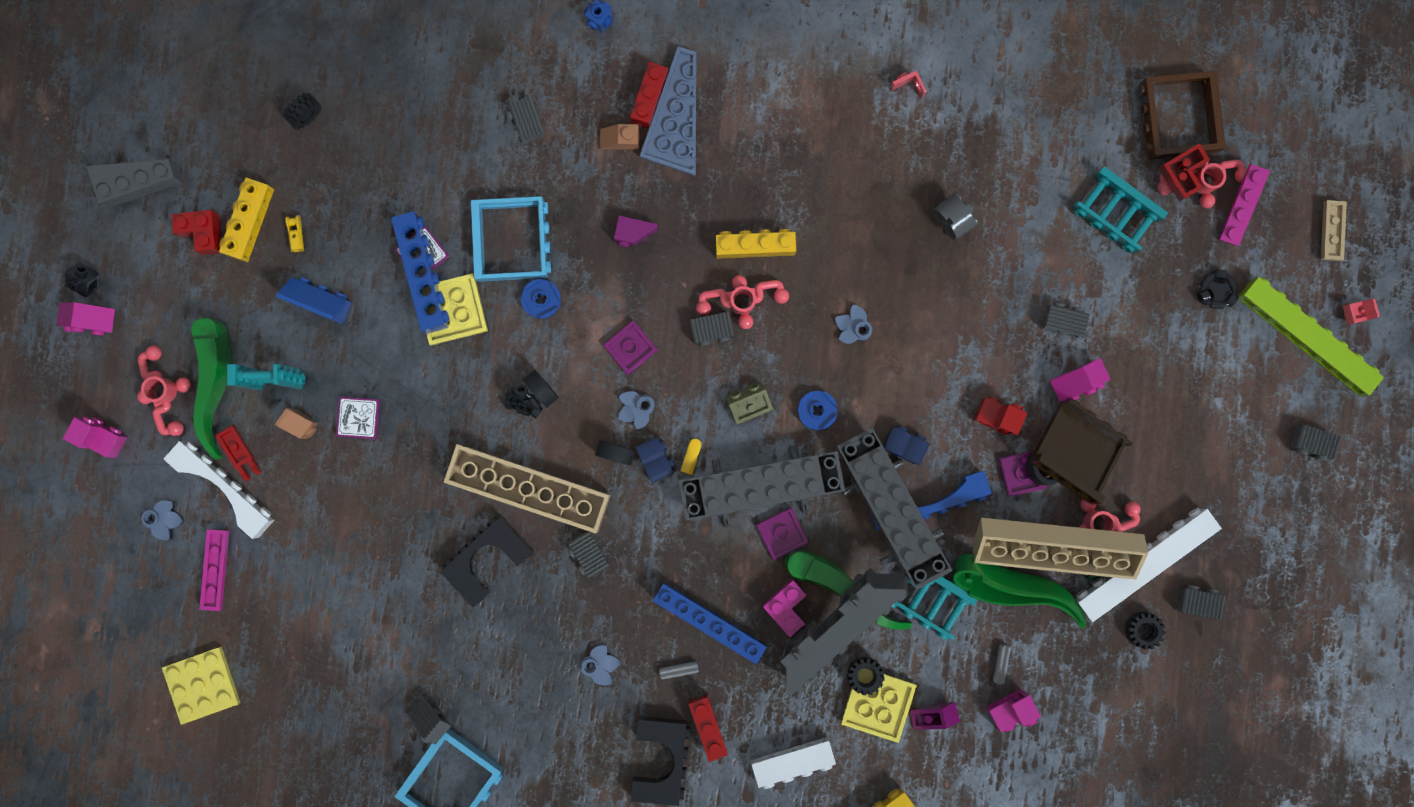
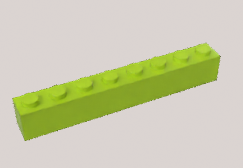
[1238,277,1384,397]

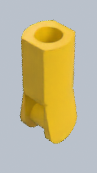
[285,215,304,252]
[680,439,701,475]

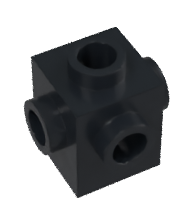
[65,262,100,298]

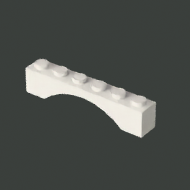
[164,441,274,539]

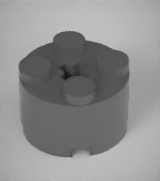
[932,192,979,240]

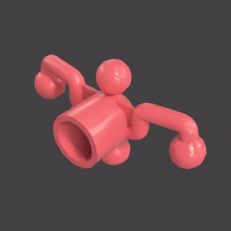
[1157,160,1247,208]
[696,275,789,329]
[137,345,192,437]
[1079,499,1141,532]

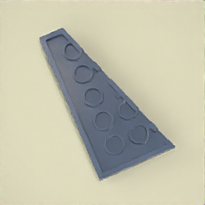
[640,46,696,177]

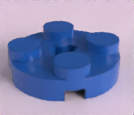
[521,279,561,319]
[797,391,837,430]

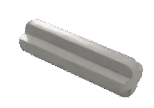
[993,644,1011,685]
[659,661,699,679]

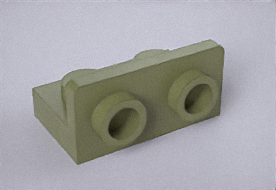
[726,383,773,425]

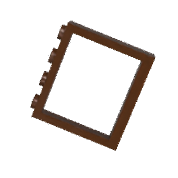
[1138,71,1226,160]

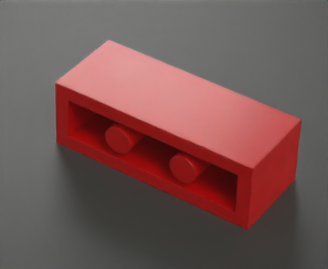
[630,62,668,129]
[689,693,728,762]

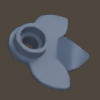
[835,305,872,344]
[618,391,655,429]
[141,500,183,540]
[580,645,620,685]

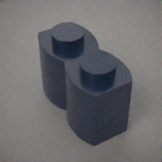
[883,425,930,465]
[636,437,675,483]

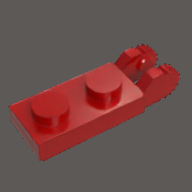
[215,425,261,482]

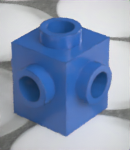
[584,0,613,33]

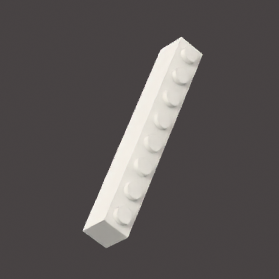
[1075,508,1222,623]

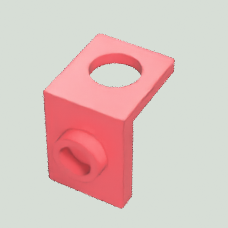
[890,70,927,98]

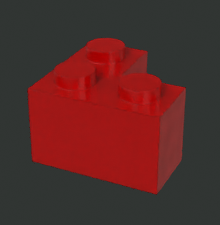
[1158,143,1210,201]
[171,210,222,255]
[973,396,1027,436]

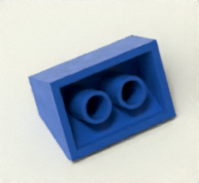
[276,277,352,324]

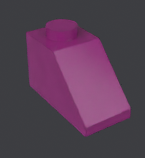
[614,216,658,248]
[909,702,960,730]

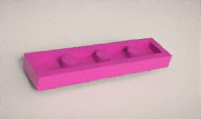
[1218,164,1270,246]
[199,529,229,611]

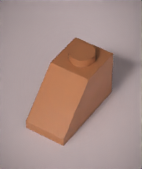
[600,124,639,150]
[275,408,318,439]

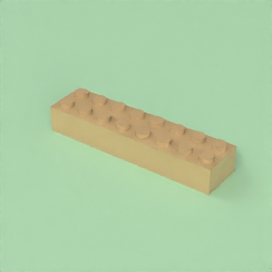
[444,444,611,534]
[972,518,1148,580]

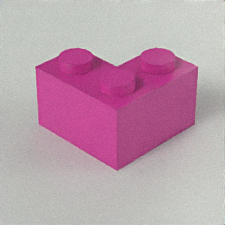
[56,302,115,336]
[1050,358,1110,402]
[63,416,127,458]
[762,578,807,637]
[985,689,1041,732]

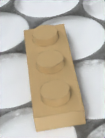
[1321,200,1347,261]

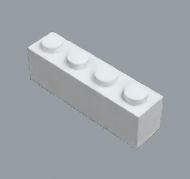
[751,737,836,789]

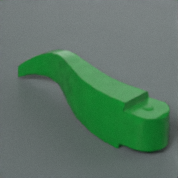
[191,318,232,459]
[785,549,913,630]
[953,554,1086,629]

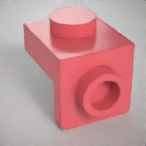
[1343,298,1380,325]

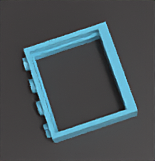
[471,196,551,282]
[394,728,504,807]

